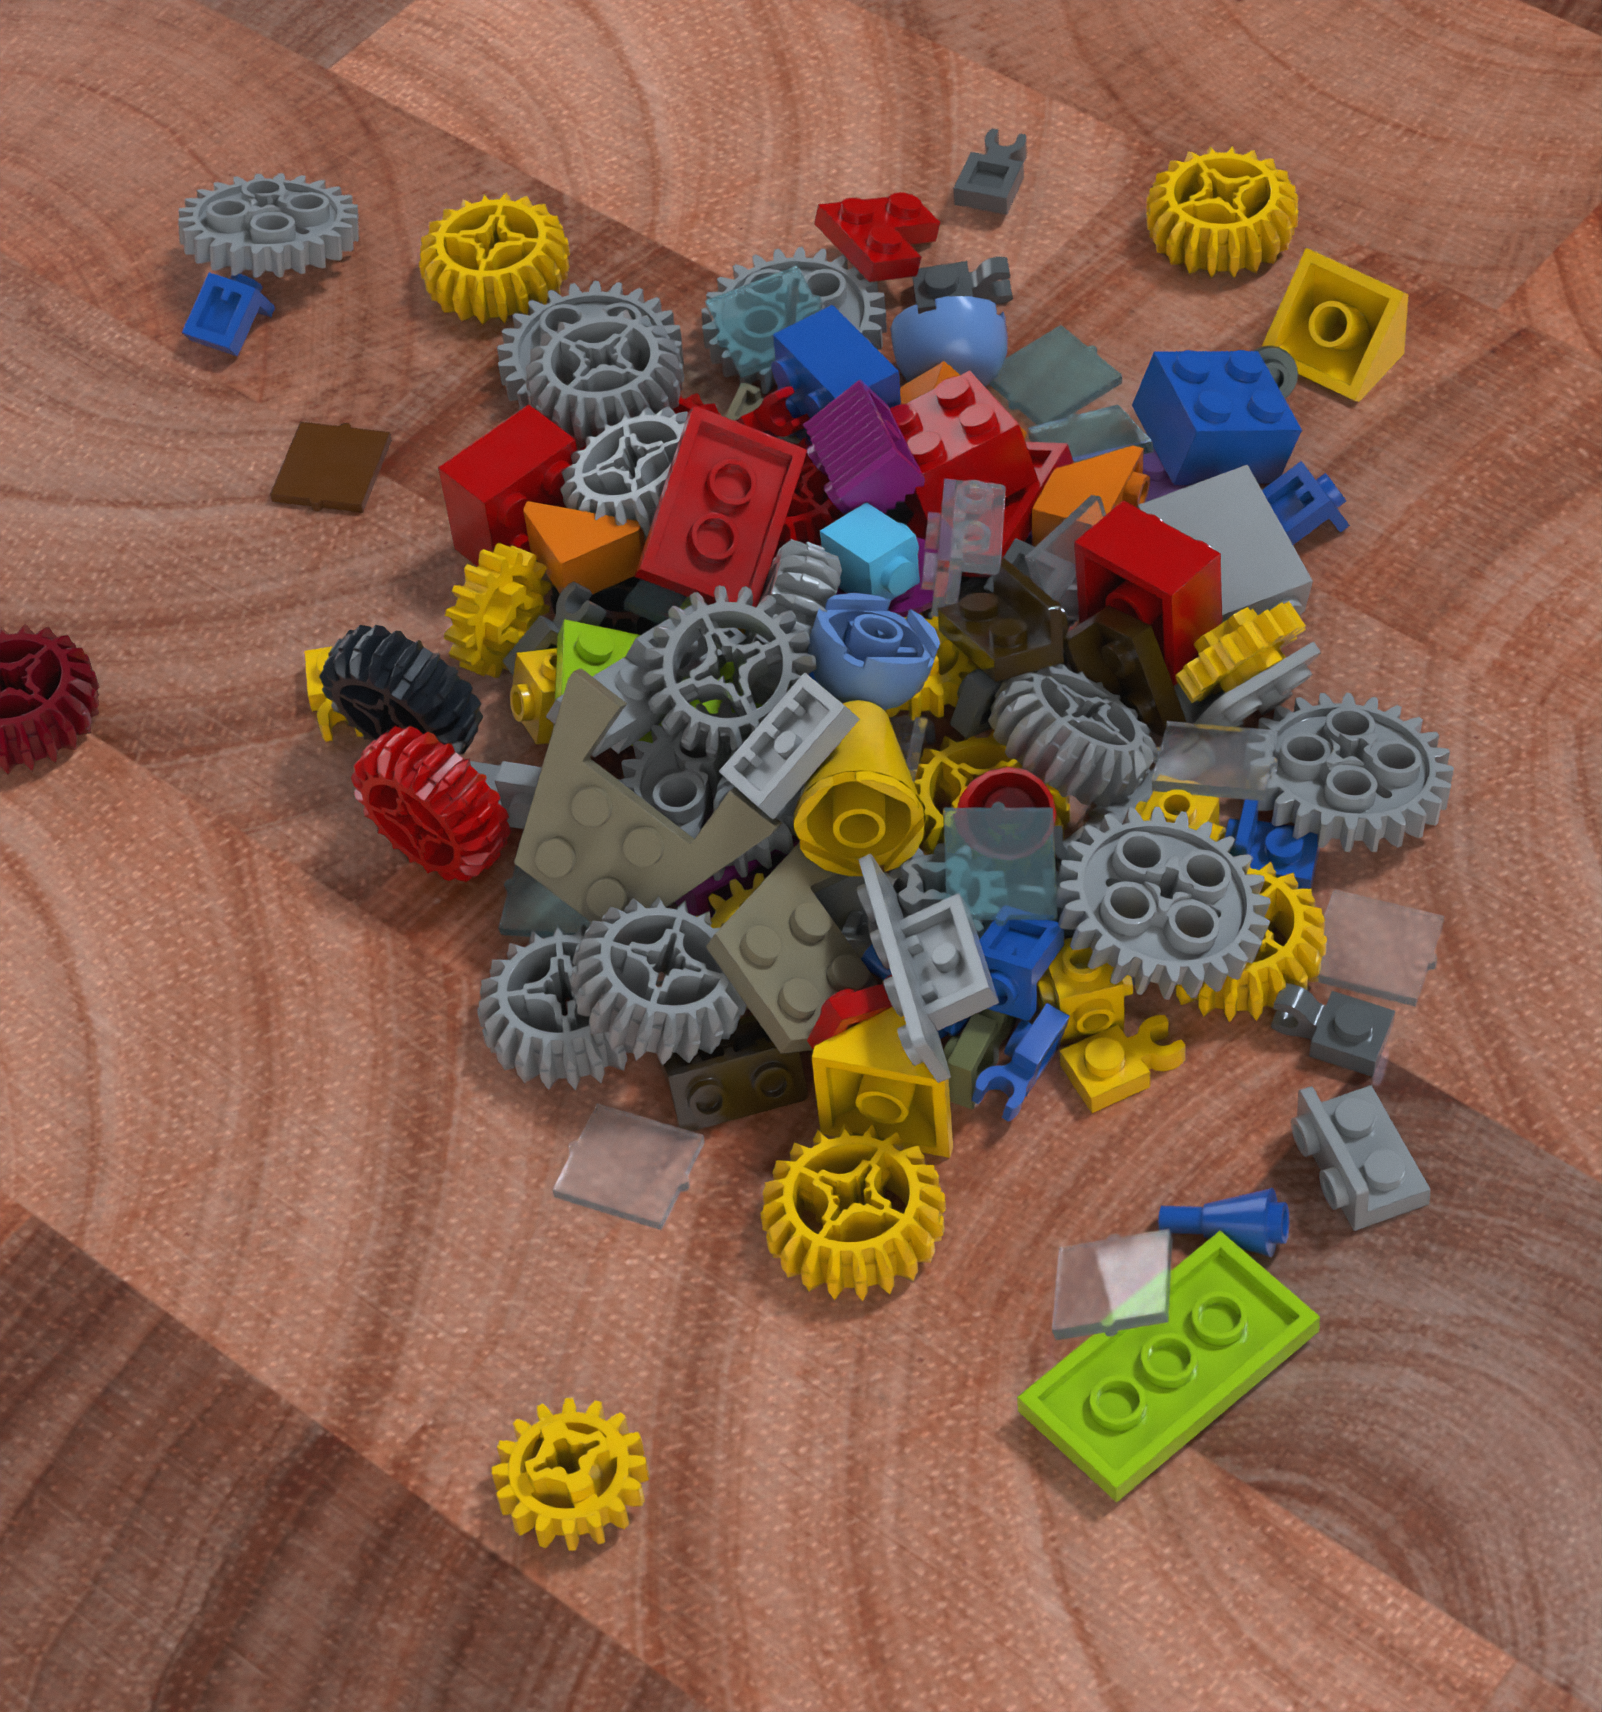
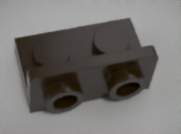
[938,558,1068,682]
[1063,605,1189,741]
[657,1015,808,1133]

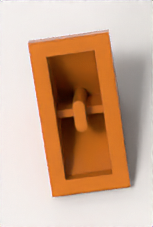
[523,501,645,594]

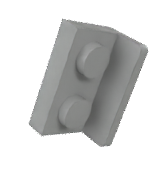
[718,672,860,819]
[1291,1085,1431,1231]

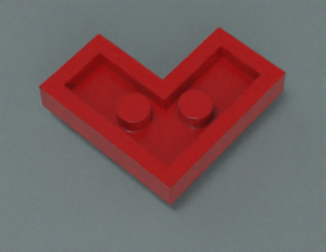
[814,192,941,282]

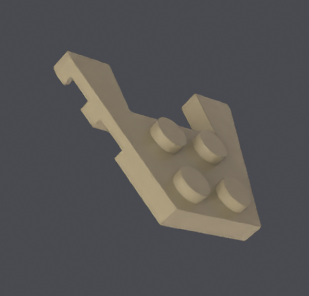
[514,668,782,923]
[706,842,952,1053]

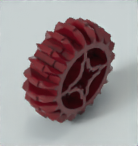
[0,623,100,775]

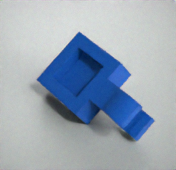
[972,1003,1070,1122]

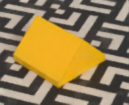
[1261,248,1409,402]
[812,1006,953,1158]

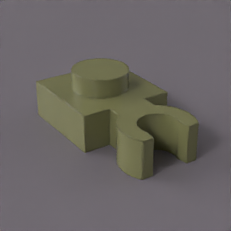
[944,1009,1017,1109]

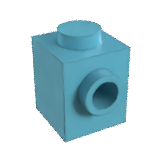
[820,502,920,600]

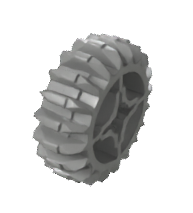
[525,309,684,447]
[560,407,688,542]
[733,539,842,705]
[642,585,817,758]
[988,664,1156,807]
[570,896,747,1065]
[477,924,634,1090]

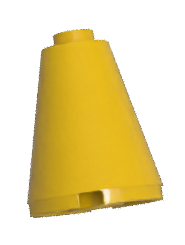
[793,700,925,877]

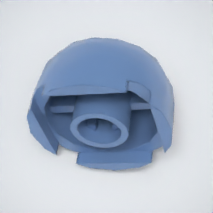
[890,296,1008,386]
[808,593,940,710]

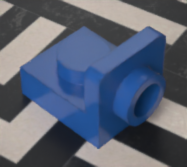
[182,272,275,357]
[1262,461,1350,545]
[1225,797,1320,889]
[979,907,1064,1020]

